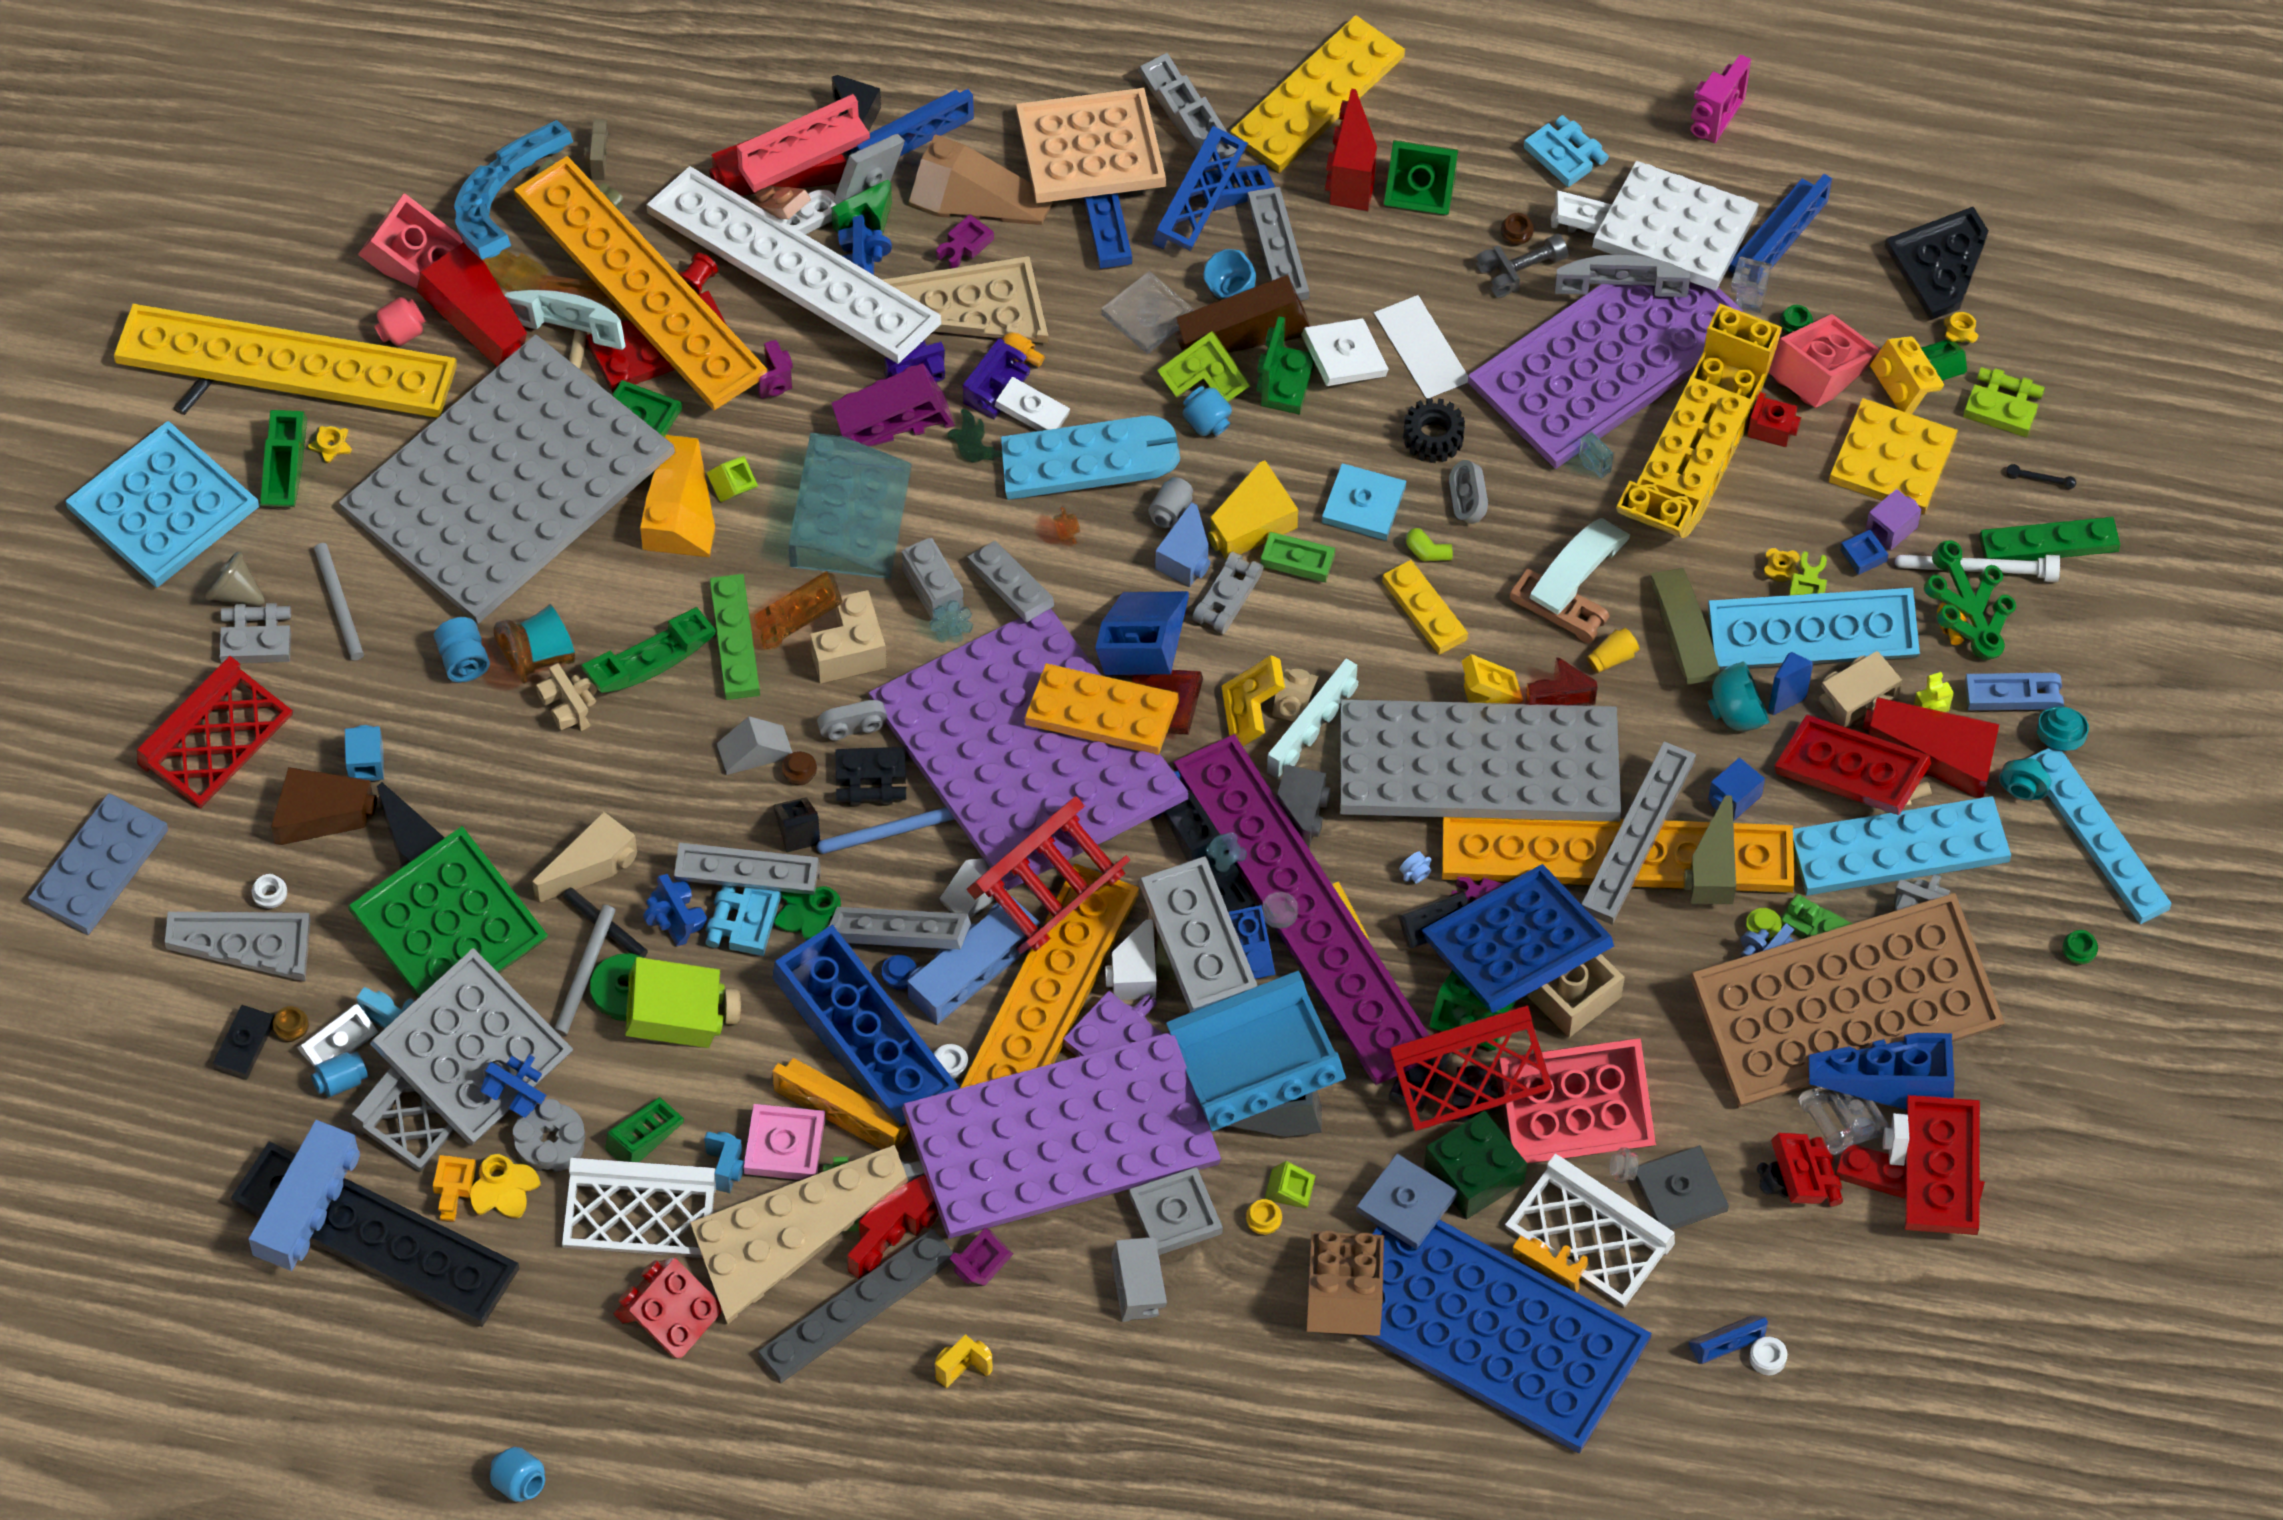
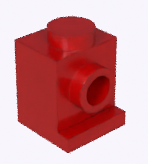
[1748,392,1802,447]

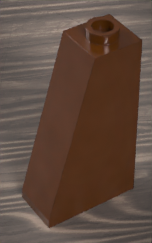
[1175,275,1310,353]

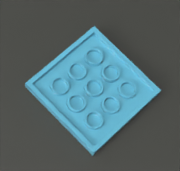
[65,421,259,588]

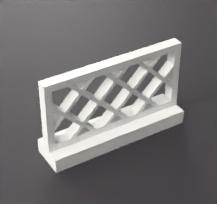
[1505,1153,1675,1308]
[562,1158,716,1258]

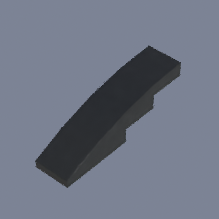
[1163,791,1255,912]

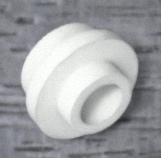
[252,874,287,909]

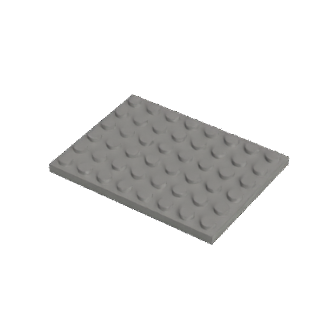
[339,334,675,624]

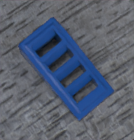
[1204,165,1275,211]

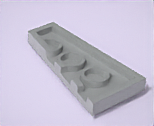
[165,912,311,981]

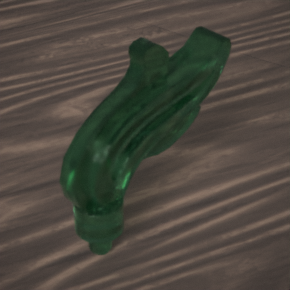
[948,409,1003,462]

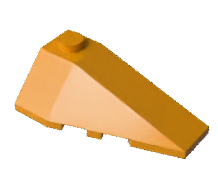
[640,435,715,558]

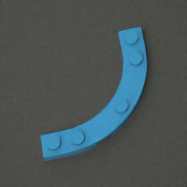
[454,120,573,260]

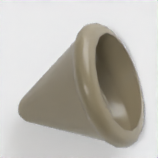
[205,552,265,607]

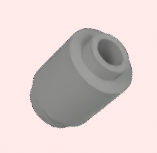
[1148,477,1193,528]

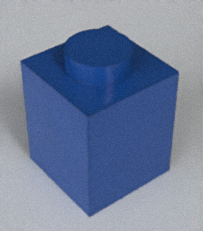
[1708,757,1765,821]

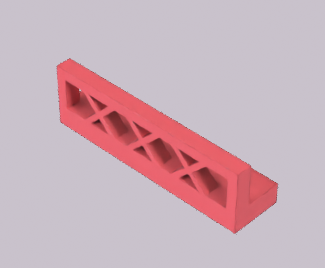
[737,94,870,192]

